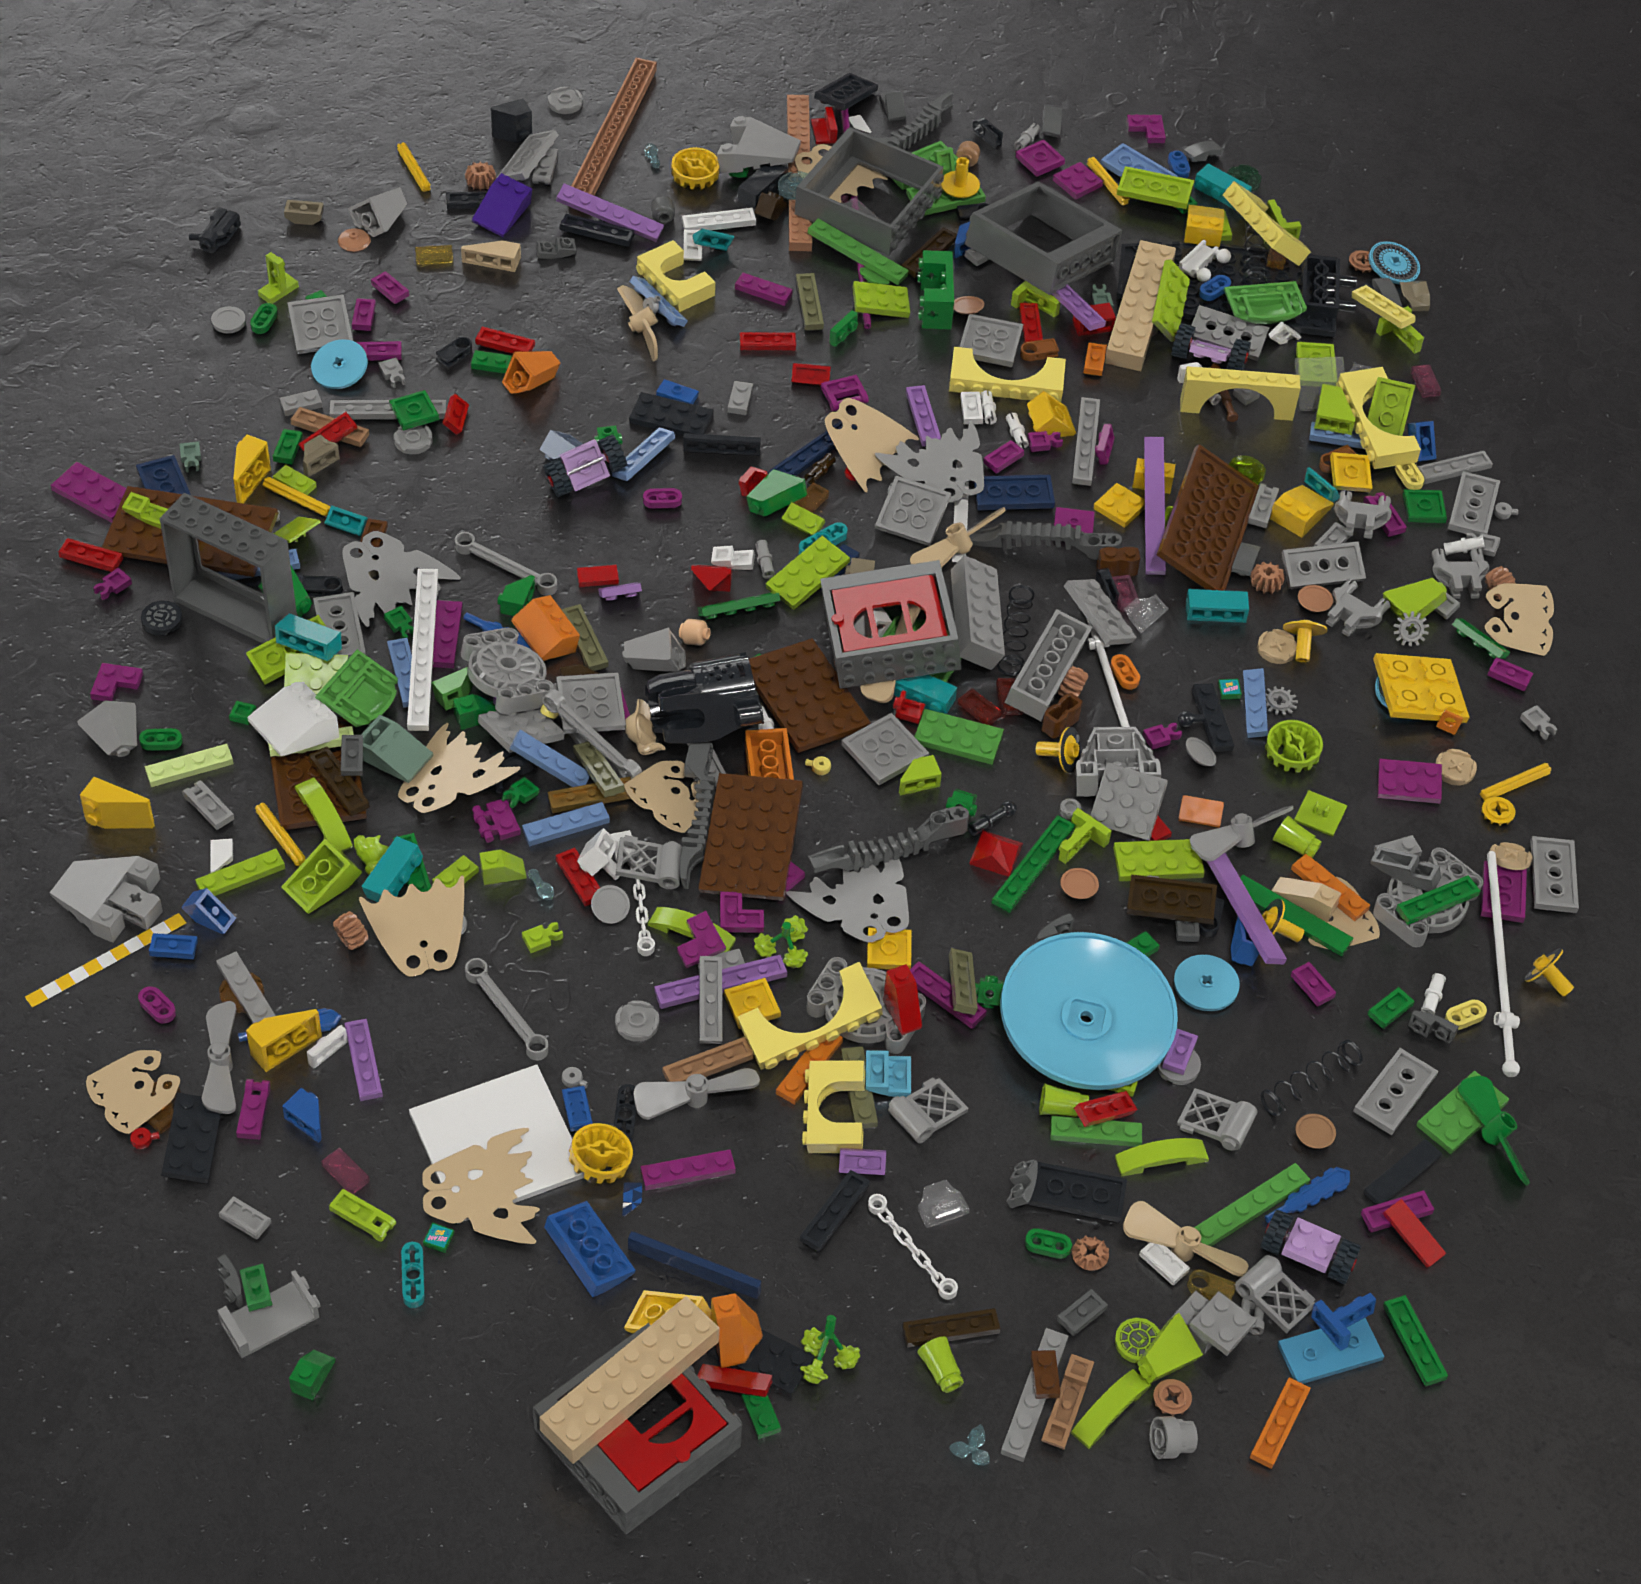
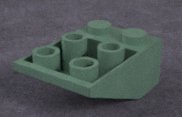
[361,715,433,783]

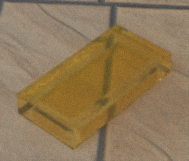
[415,245,453,264]

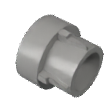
[1150,1416,1198,1459]

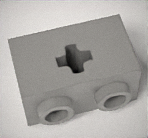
[108,881,163,930]

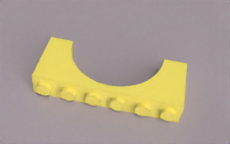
[1223,181,1311,266]
[949,347,1066,402]
[1180,366,1301,421]
[1336,367,1421,469]
[738,962,883,1070]

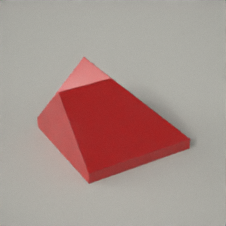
[691,565,733,592]
[970,831,1023,877]

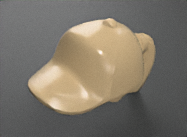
[625,699,665,755]

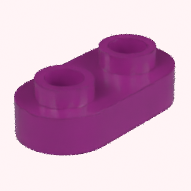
[643,488,682,508]
[138,986,176,1024]

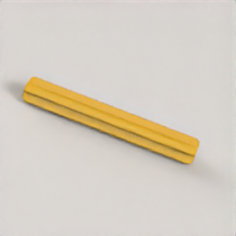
[397,142,431,192]
[1087,157,1130,206]
[262,477,330,516]
[1480,763,1551,801]
[255,803,306,866]

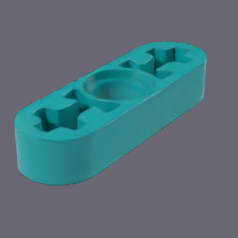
[799,522,847,555]
[401,1242,425,1308]

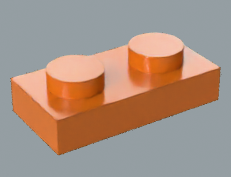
[1083,343,1107,376]

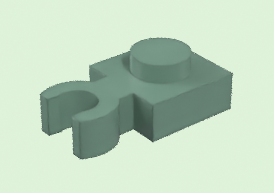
[1091,284,1113,309]
[179,442,201,472]

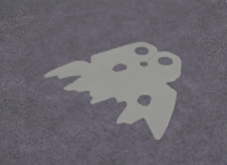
[875,422,984,502]
[342,531,461,627]
[786,858,909,942]

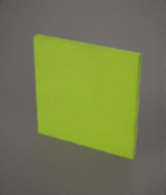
[273,516,321,543]
[1294,790,1348,837]

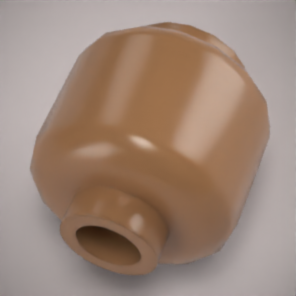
[956,141,980,167]

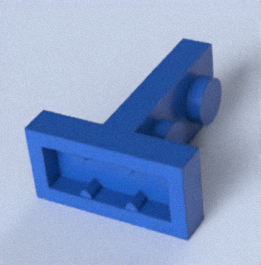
[1311,1293,1376,1351]

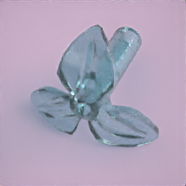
[949,1425,990,1465]

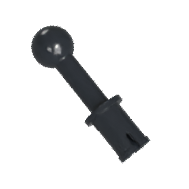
[968,800,1017,836]

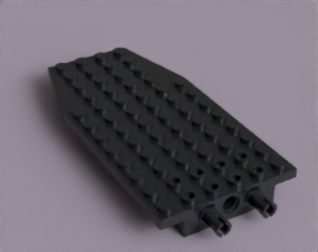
[1117,241,1357,337]

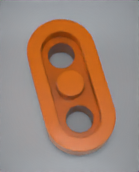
[1110,654,1140,689]

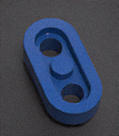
[1168,151,1190,179]
[1199,275,1231,301]

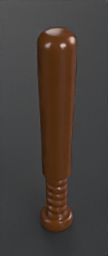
[1210,363,1238,422]

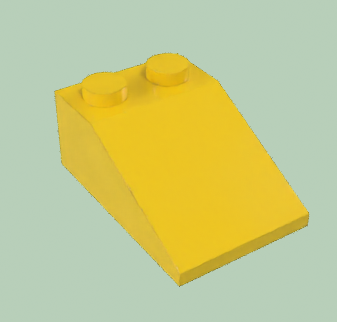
[1184,205,1224,247]
[233,435,271,504]
[1270,485,1334,538]
[80,777,155,829]
[246,1009,322,1072]
[624,1290,711,1333]

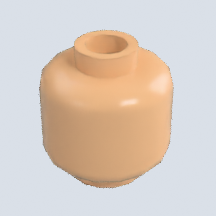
[679,619,711,646]

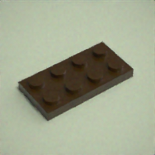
[1127,874,1217,924]

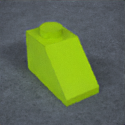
[899,755,941,796]
[479,850,527,885]

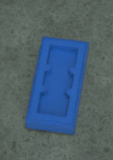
[656,379,699,404]
[562,1086,593,1132]

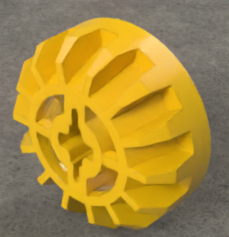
[671,147,720,190]
[569,1123,633,1184]

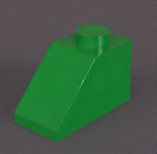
[498,575,535,616]
[453,694,497,730]
[289,1350,336,1401]

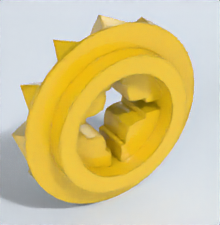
[1481,797,1516,826]

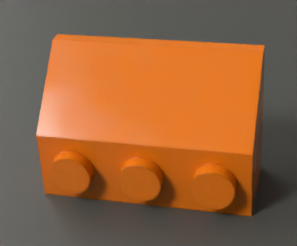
[511,595,580,661]

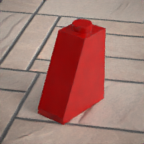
[883,964,922,1035]

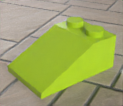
[281,839,362,914]

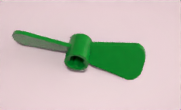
[1458,1076,1530,1186]

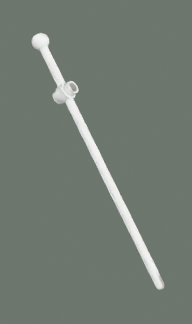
[1079,608,1130,727]
[1487,851,1520,1077]

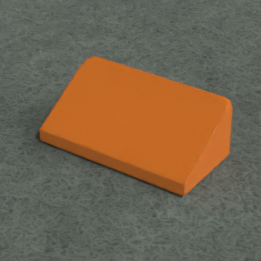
[1178,795,1224,828]

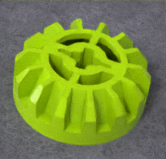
[1265,720,1323,773]

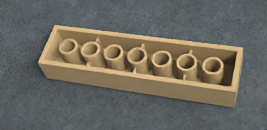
[1105,240,1176,371]
[539,1296,720,1464]

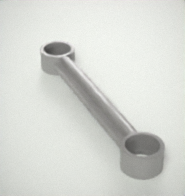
[455,532,557,596]
[542,689,642,779]
[465,958,549,1060]

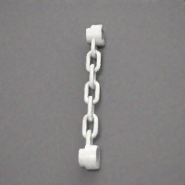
[627,849,655,956]
[868,1194,958,1300]

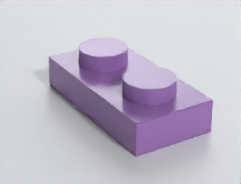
[598,582,642,600]
[1162,1029,1198,1075]
[839,1148,886,1175]

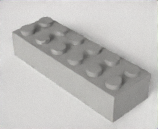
[951,555,1005,670]
[1005,609,1092,721]

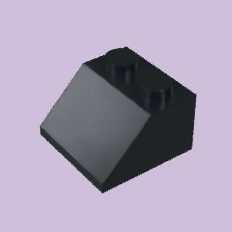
[491,98,532,143]

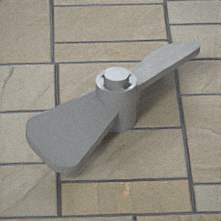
[1190,805,1294,861]
[202,1001,236,1114]
[634,1068,760,1120]

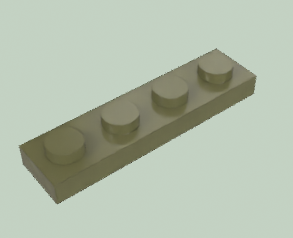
[796,273,824,330]
[561,604,608,671]
[573,741,625,798]
[949,948,978,1015]
[841,1046,878,1129]

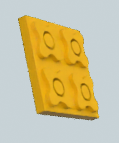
[1373,653,1470,723]

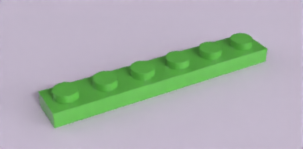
[807,218,909,285]
[1194,1163,1310,1246]

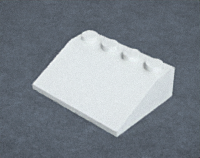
[247,682,340,756]

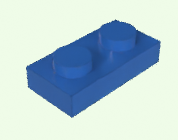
[149,933,198,959]

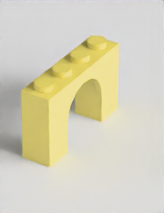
[636,240,715,312]
[803,1061,865,1153]

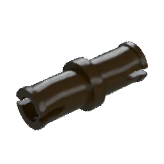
[804,453,836,484]

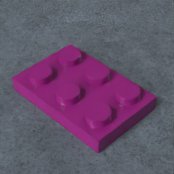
[1377,759,1442,804]
[1481,861,1527,923]

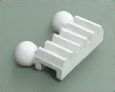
[1179,240,1231,282]

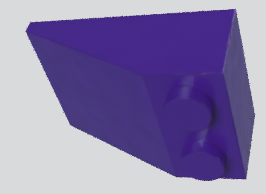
[472,173,532,237]

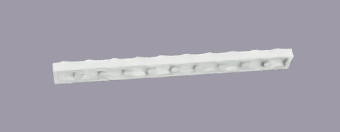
[407,569,438,731]

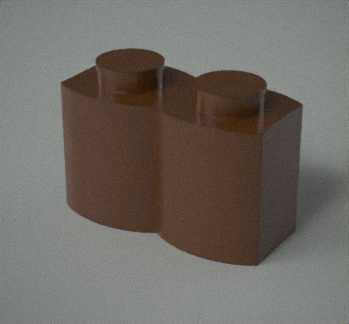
[1097,547,1140,577]
[1042,693,1082,738]

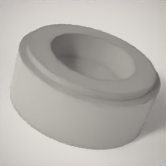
[1060,799,1081,820]

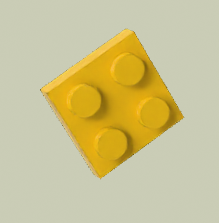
[1330,452,1372,492]
[1093,483,1145,528]
[867,928,912,969]
[724,978,781,1029]

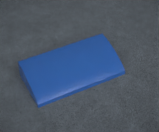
[544,1201,636,1298]

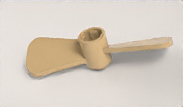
[617,285,658,362]
[910,507,1006,568]
[861,604,921,703]
[1123,1201,1249,1276]

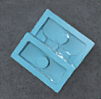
[866,1051,911,1097]

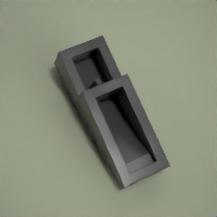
[1371,846,1441,891]

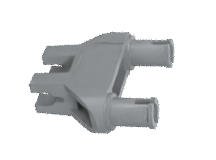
[1334,490,1392,539]
[1432,548,1489,599]
[1326,579,1391,637]

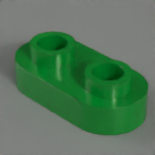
[250,303,278,334]
[139,728,183,750]
[1025,1228,1072,1259]

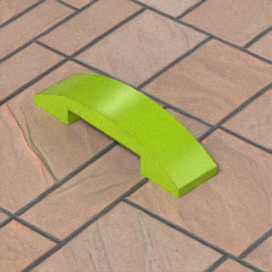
[122,492,168,529]
[295,778,353,852]
[648,907,736,953]
[1115,1138,1209,1177]
[1071,1369,1151,1449]

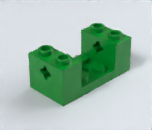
[917,250,954,329]

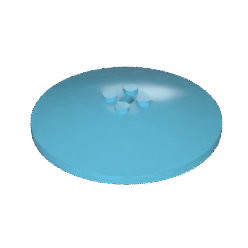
[1000,932,1178,1090]

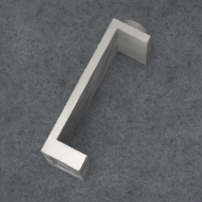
[217,1270,321,1358]

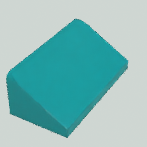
[692,229,734,251]
[1304,467,1340,502]
[324,505,368,536]

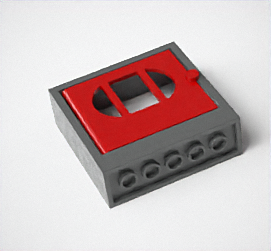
[820,560,961,689]
[533,1323,742,1534]

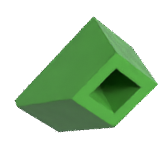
[432,667,473,710]

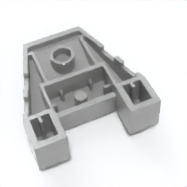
[717,116,801,173]
[1076,727,1161,797]
[50,856,160,943]

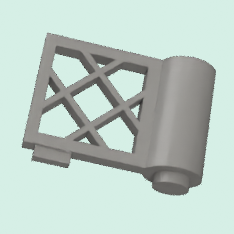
[615,835,682,889]
[888,1078,968,1143]
[1177,1088,1258,1151]
[1235,1255,1316,1334]

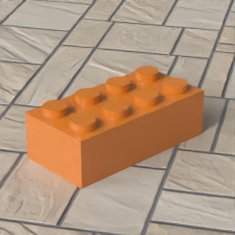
[744,728,794,780]

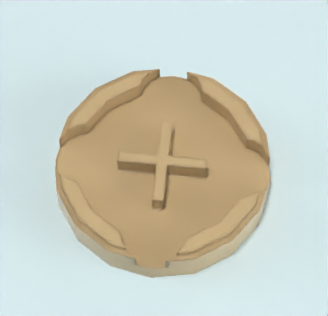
[1257,629,1297,664]
[1435,749,1477,786]
[1490,842,1532,870]

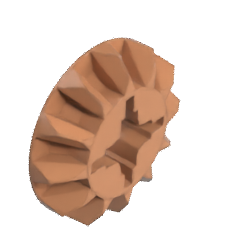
[1348,250,1373,273]
[1072,1236,1109,1270]
[1153,1379,1192,1416]

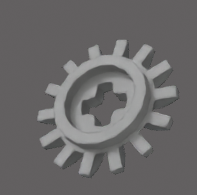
[1393,611,1429,646]
[1266,686,1298,716]

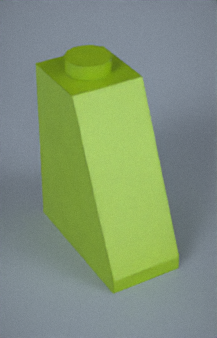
[1314,384,1355,435]
[1383,578,1447,628]
[1137,1312,1203,1384]

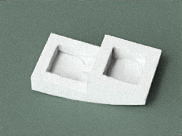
[684,230,702,261]
[711,546,755,570]

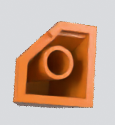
[502,351,560,394]
[711,1293,763,1368]

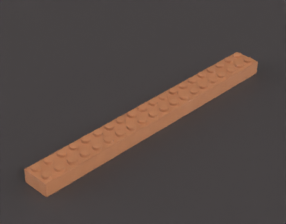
[571,58,657,196]
[787,94,812,251]

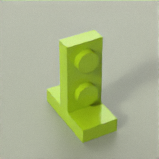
[1263,199,1302,244]
[258,252,299,304]
[1011,281,1061,317]
[1376,306,1424,354]
[1059,808,1112,864]

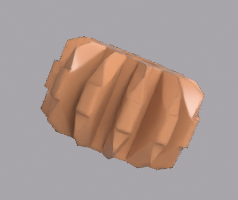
[465,161,496,191]
[1250,562,1284,594]
[1485,566,1516,601]
[1058,666,1088,697]
[333,911,368,950]

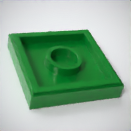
[389,390,439,431]
[1403,489,1447,523]

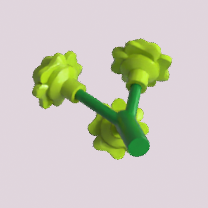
[754,915,808,968]
[800,1315,860,1384]

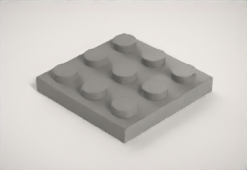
[287,295,353,354]
[960,314,1023,367]
[875,476,951,546]
[556,673,626,734]
[478,708,564,753]
[842,713,929,785]
[1090,762,1168,841]

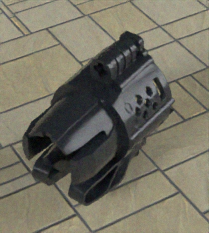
[645,652,764,743]

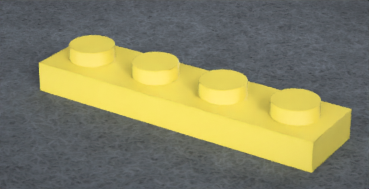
[1352,285,1415,329]

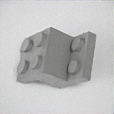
[1169,1291,1257,1356]

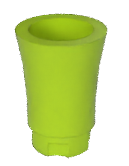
[1273,815,1322,858]
[1039,1084,1089,1117]
[917,1336,964,1393]

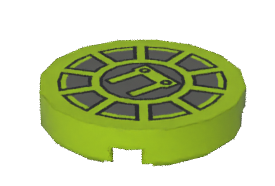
[1115,1318,1160,1364]

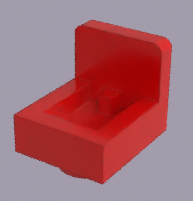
[739,467,768,497]
[893,690,925,724]

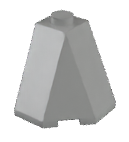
[348,187,407,237]
[622,628,686,672]
[77,701,137,757]

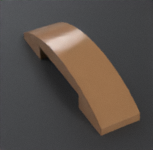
[1041,1354,1094,1449]

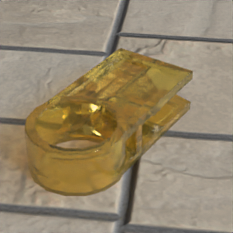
[1187,1269,1236,1300]

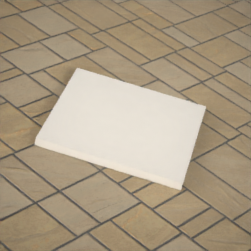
[409,1065,584,1224]

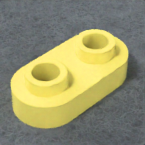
[1395,463,1424,490]
[1445,1000,1487,1030]

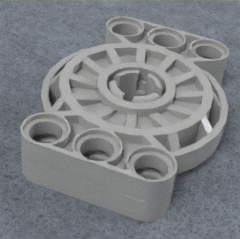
[461,628,554,714]
[1373,848,1483,947]
[806,957,926,1054]

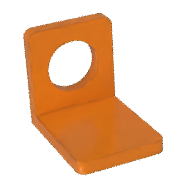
[1436,710,1463,735]

